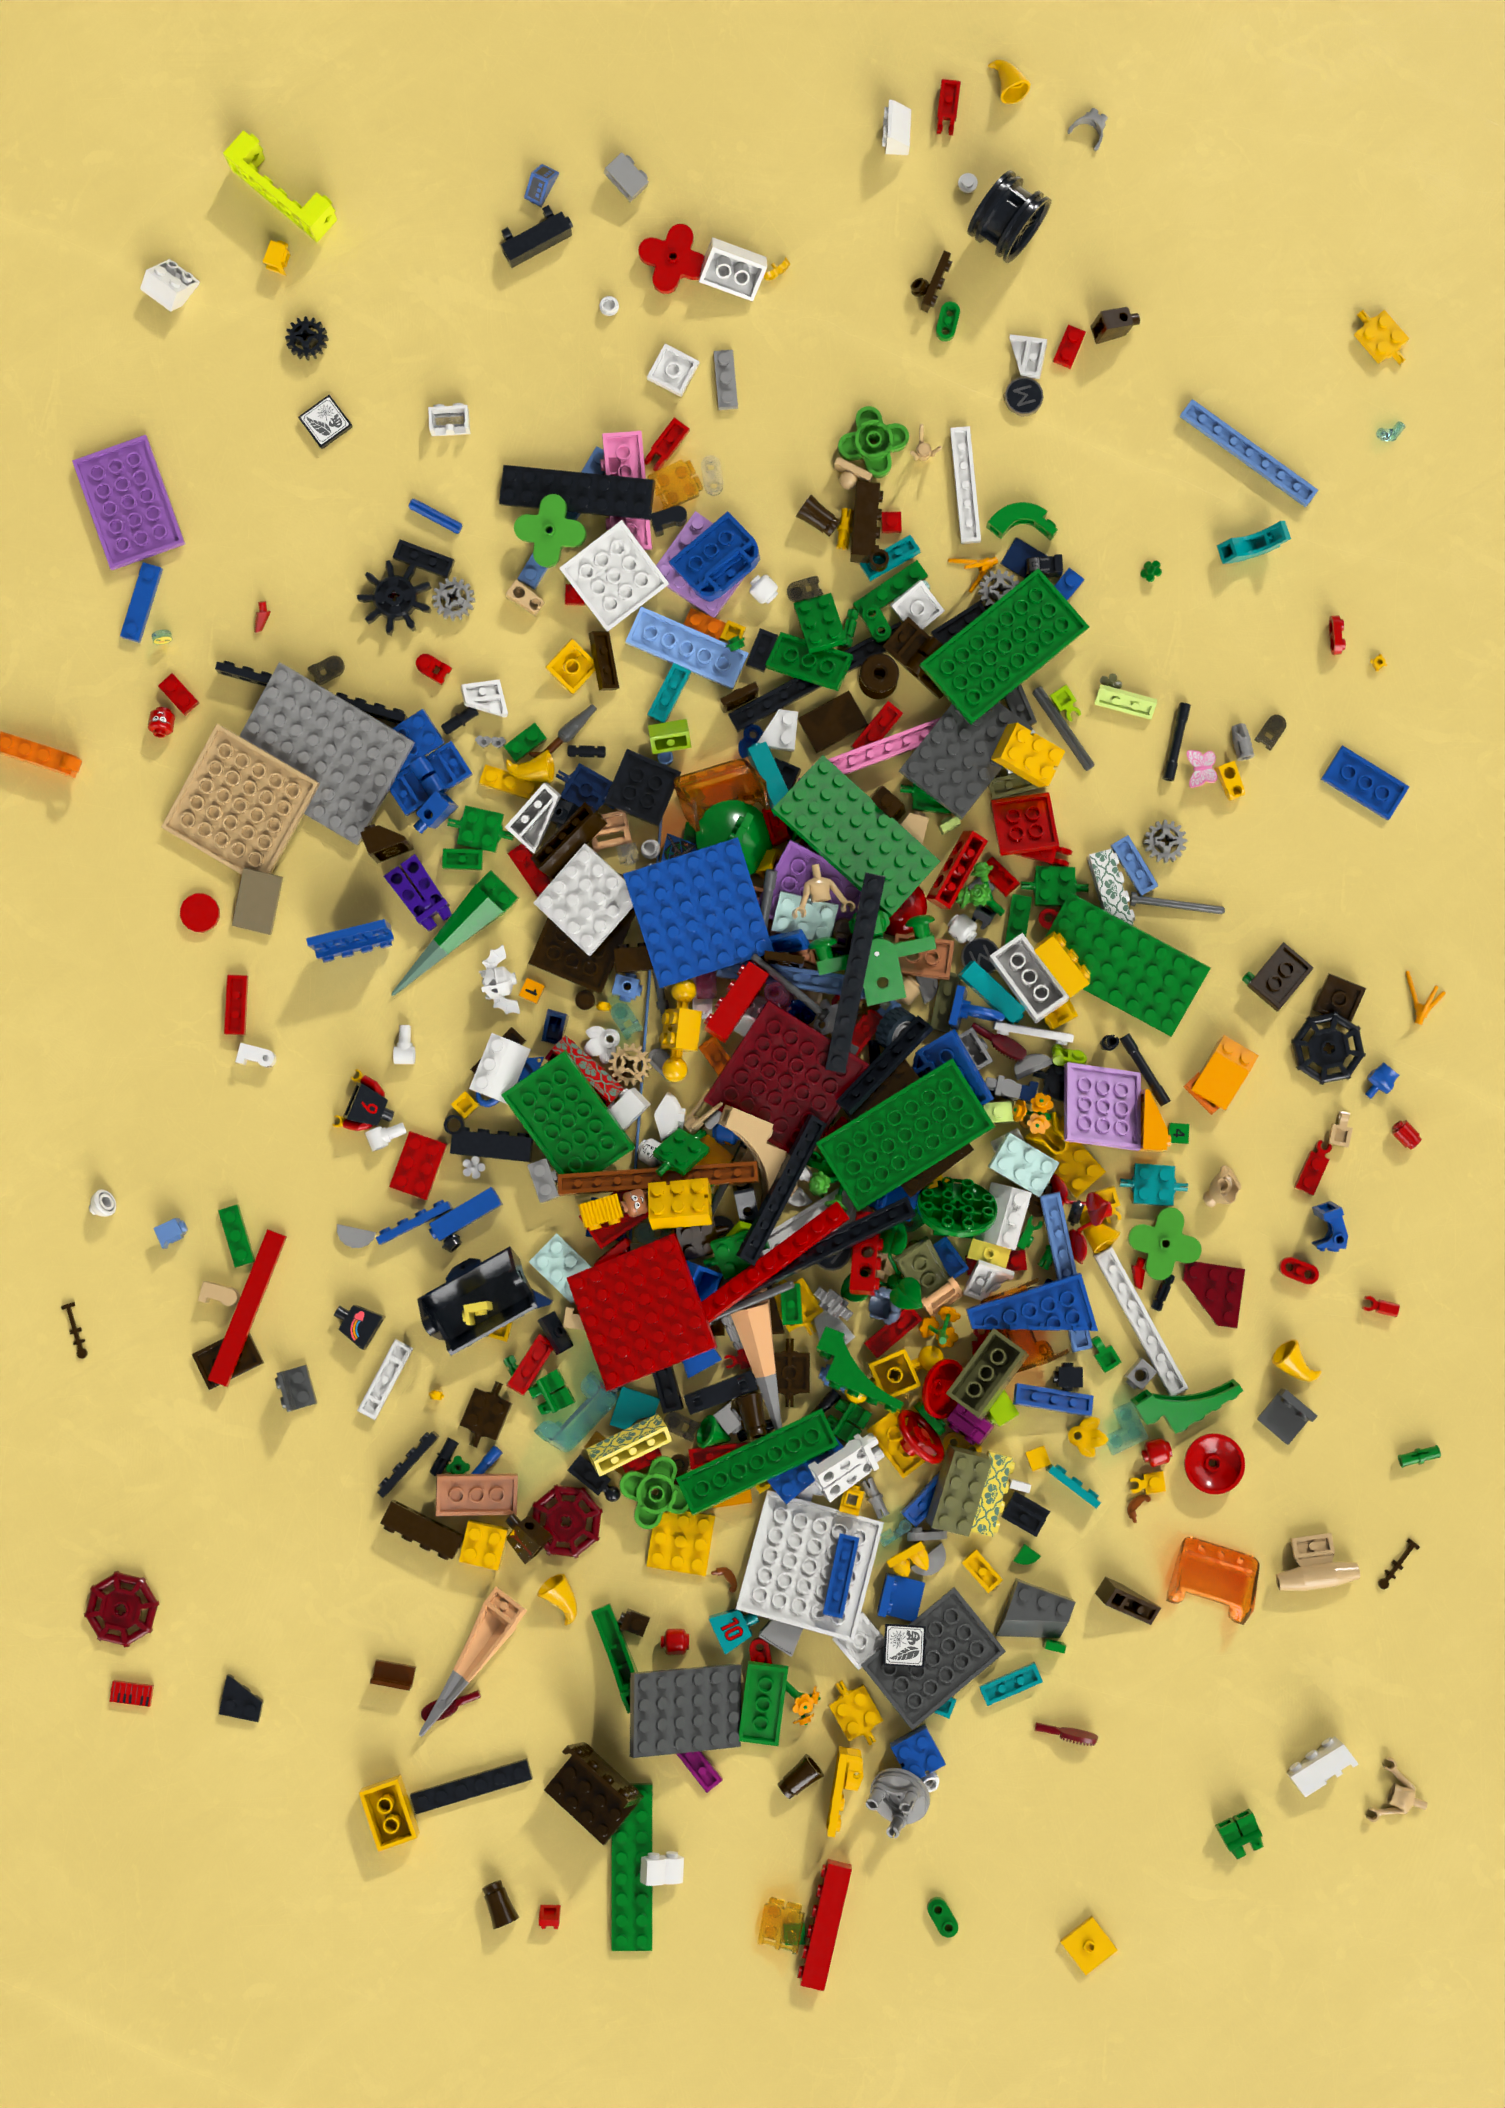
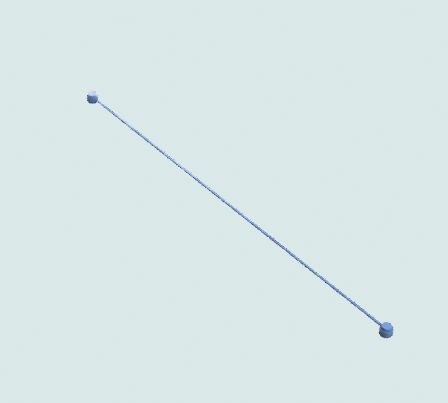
[628,751,673,1252]

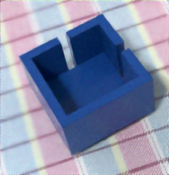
[686,1260,723,1302]
[890,1724,946,1779]

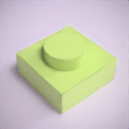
[939,816,961,835]

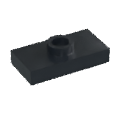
[537,1311,574,1355]

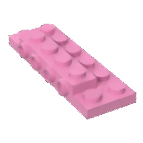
[600,431,652,550]

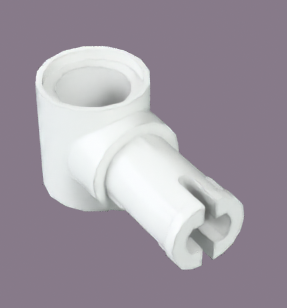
[393,1025,415,1064]
[365,1122,407,1151]

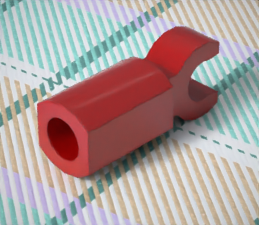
[1362,1296,1400,1317]

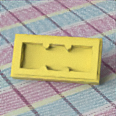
[967,1238,1011,1269]

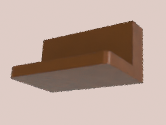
[370,1659,416,1691]

